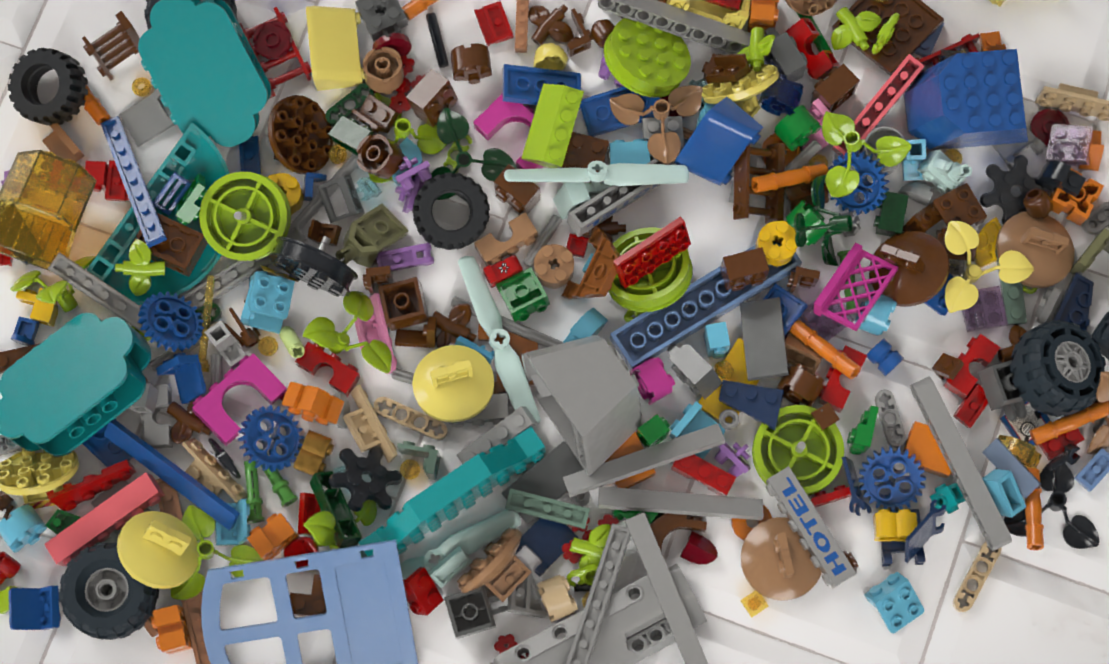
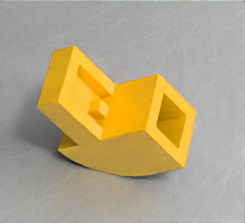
[16,288,58,327]

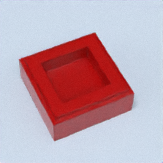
[566,233,589,258]

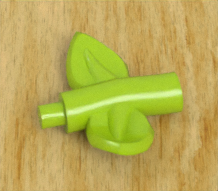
[831,7,882,51]
[737,27,775,72]
[115,239,165,296]
[569,524,611,578]

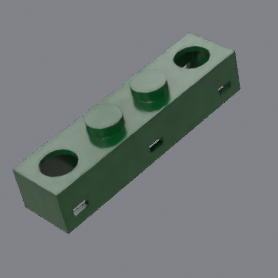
[309,471,362,549]

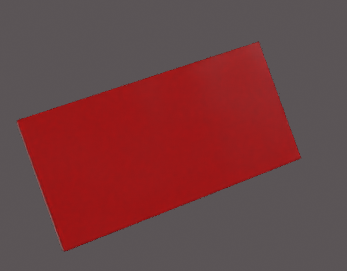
[613,216,691,288]

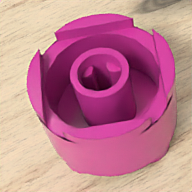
[630,357,675,405]

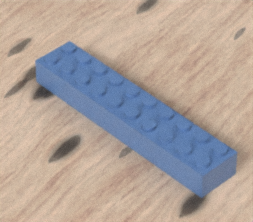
[609,241,802,370]

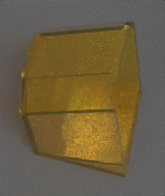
[0,150,97,271]

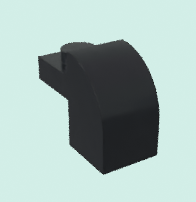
[1035,161,1086,197]

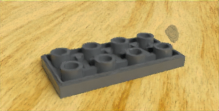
[740,297,789,381]
[501,441,584,525]

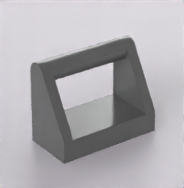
[317,174,364,223]

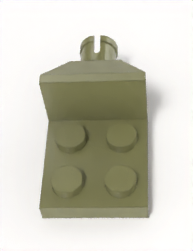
[335,203,409,268]
[1070,227,1109,274]

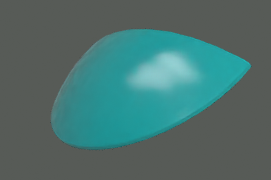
[74,123,230,305]

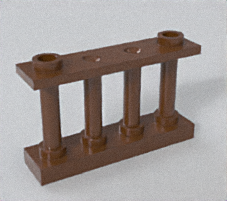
[82,11,140,81]
[733,143,785,224]

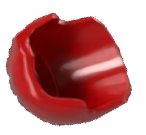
[283,537,319,568]

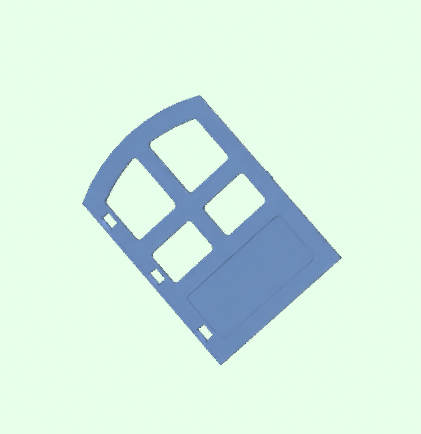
[201,540,418,664]

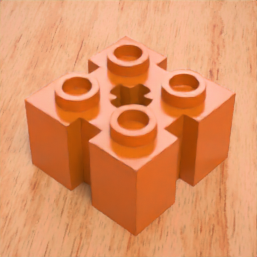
[747,0,779,34]
[1050,168,1104,226]
[282,382,345,426]
[247,513,300,560]
[151,604,193,655]

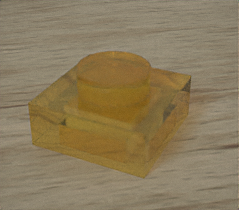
[740,591,769,618]

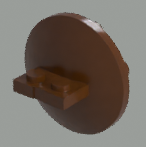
[268,95,333,175]
[869,231,950,307]

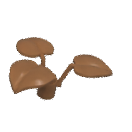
[610,85,703,165]
[1086,371,1109,454]

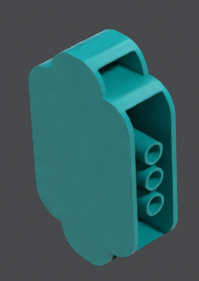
[138,0,271,147]
[0,313,152,457]

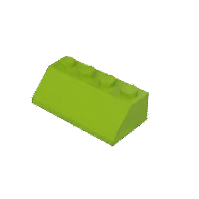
[521,84,584,168]

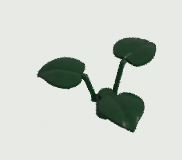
[431,108,516,200]
[794,175,853,266]

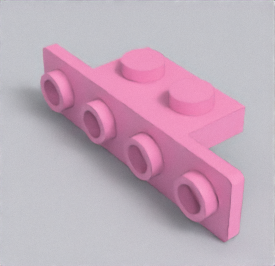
[355,293,397,374]

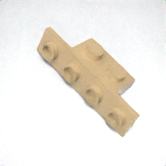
[343,384,398,463]
[181,438,247,503]

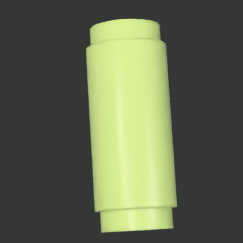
[279,326,305,358]

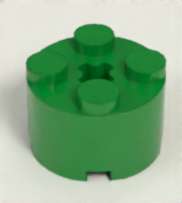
[774,105,822,151]
[786,200,829,246]

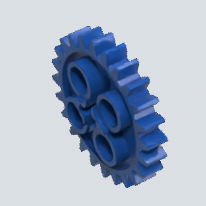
[825,151,890,215]
[138,291,204,352]
[238,405,304,472]
[858,445,926,512]

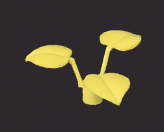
[944,221,1034,313]

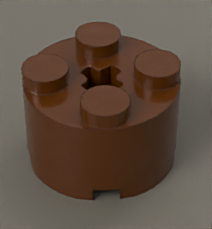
[451,43,492,84]
[357,134,404,179]
[776,364,824,407]

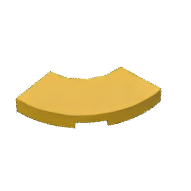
[975,217,1002,268]

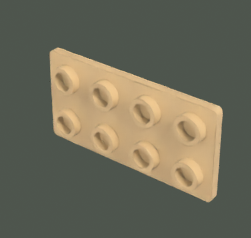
[1035,83,1109,121]

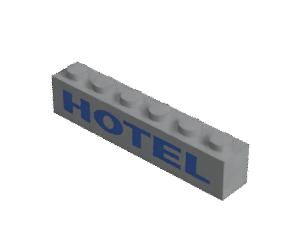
[567,159,675,237]
[765,466,857,589]

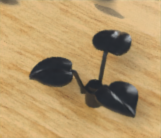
[1003,457,1100,549]

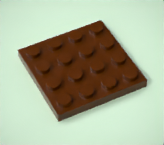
[832,0,944,76]

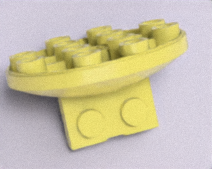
[702,64,779,118]
[412,345,494,423]
[0,449,79,504]
[117,511,199,589]

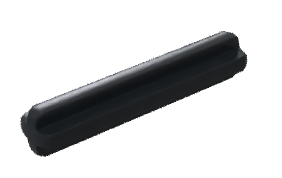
[426,12,449,68]

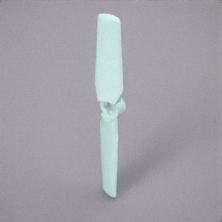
[504,161,689,186]
[458,256,541,424]
[400,509,521,579]

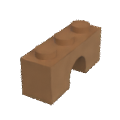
[474,212,538,266]

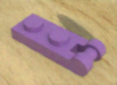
[377,243,434,271]

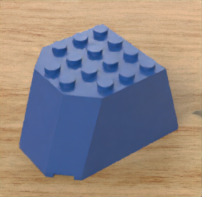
[904,49,1028,150]

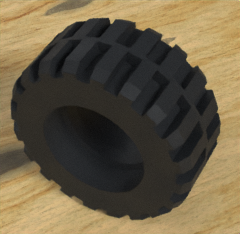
[8,47,88,126]
[412,172,490,250]

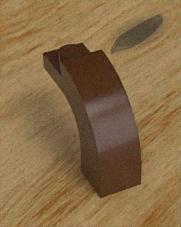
[639,513,707,557]

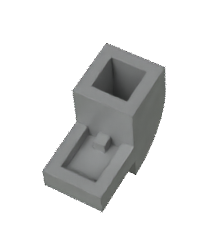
[204,320,247,370]

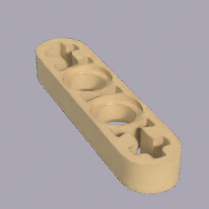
[374,397,448,441]
[952,541,1002,612]

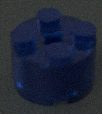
[758,74,804,116]

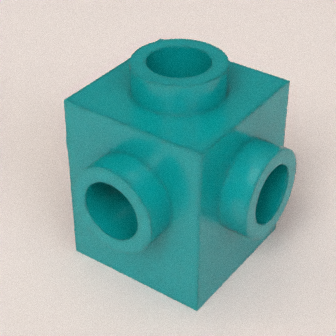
[929,482,966,515]

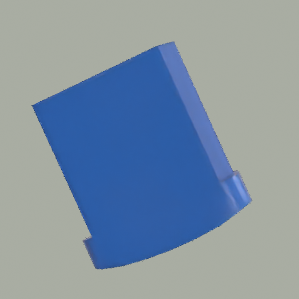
[303,173,327,201]
[11,316,40,346]

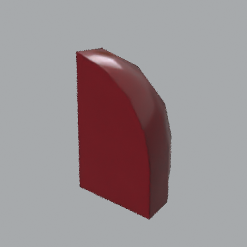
[680,531,718,565]

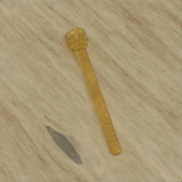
[198,275,215,372]

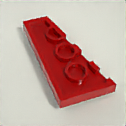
[46,459,137,511]

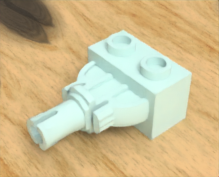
[917,150,972,194]
[553,181,612,220]

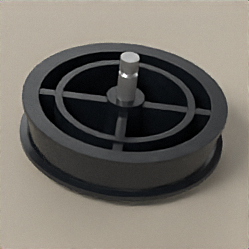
[268,236,358,297]

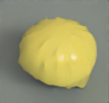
[533,43,568,71]

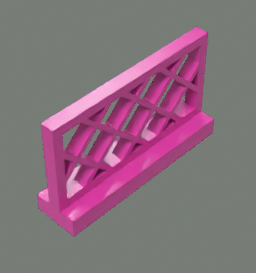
[814,242,898,332]

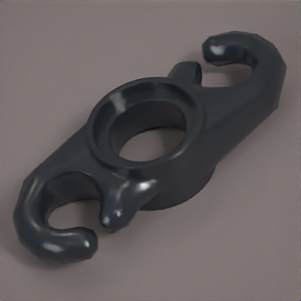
[208,438,241,479]

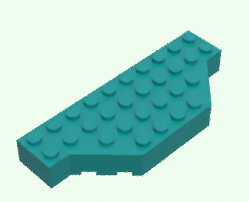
[358,426,546,556]

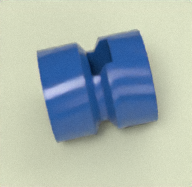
[866,338,904,376]

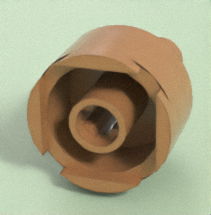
[363,47,404,95]
[534,244,574,289]

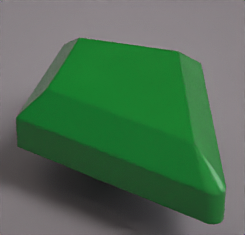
[46,509,82,535]

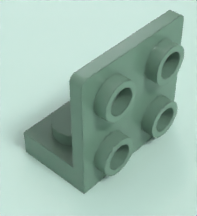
[397,441,441,480]

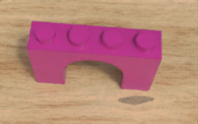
[473,93,544,169]
[192,353,287,446]

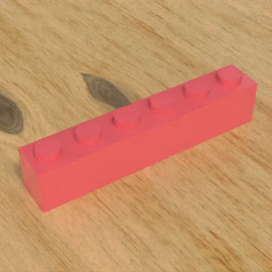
[832,54,925,156]
[44,472,165,566]

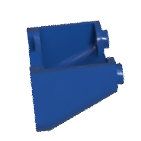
[674,97,764,186]

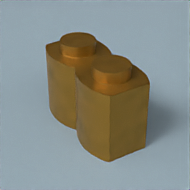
[293,430,335,476]

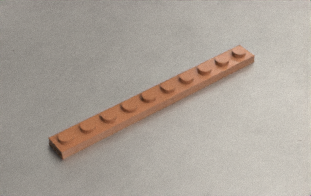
[156,478,211,664]

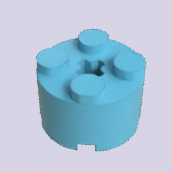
[855,290,897,336]
[0,504,47,553]

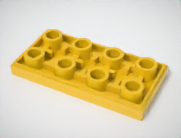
[698,338,760,423]

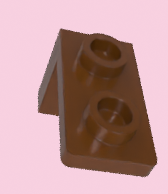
[567,8,593,57]
[903,203,942,233]
[395,316,437,348]

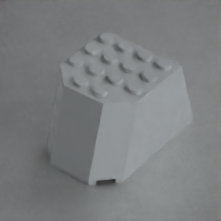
[521,335,642,476]

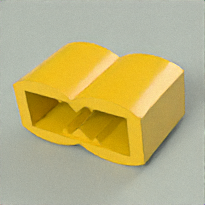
[873,509,917,542]

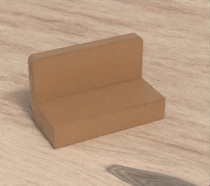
[42,123,85,166]
[785,332,822,375]

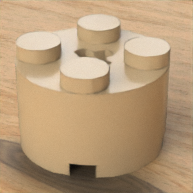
[536,574,578,623]

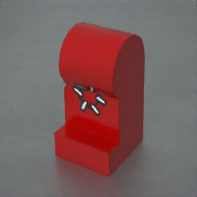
[483,255,524,289]

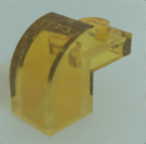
[998,435,1042,468]

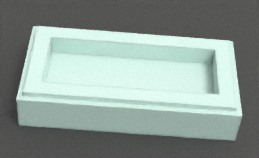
[428,546,473,589]

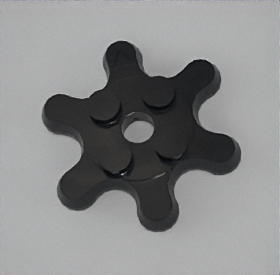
[979,155,1045,225]
[329,447,402,512]

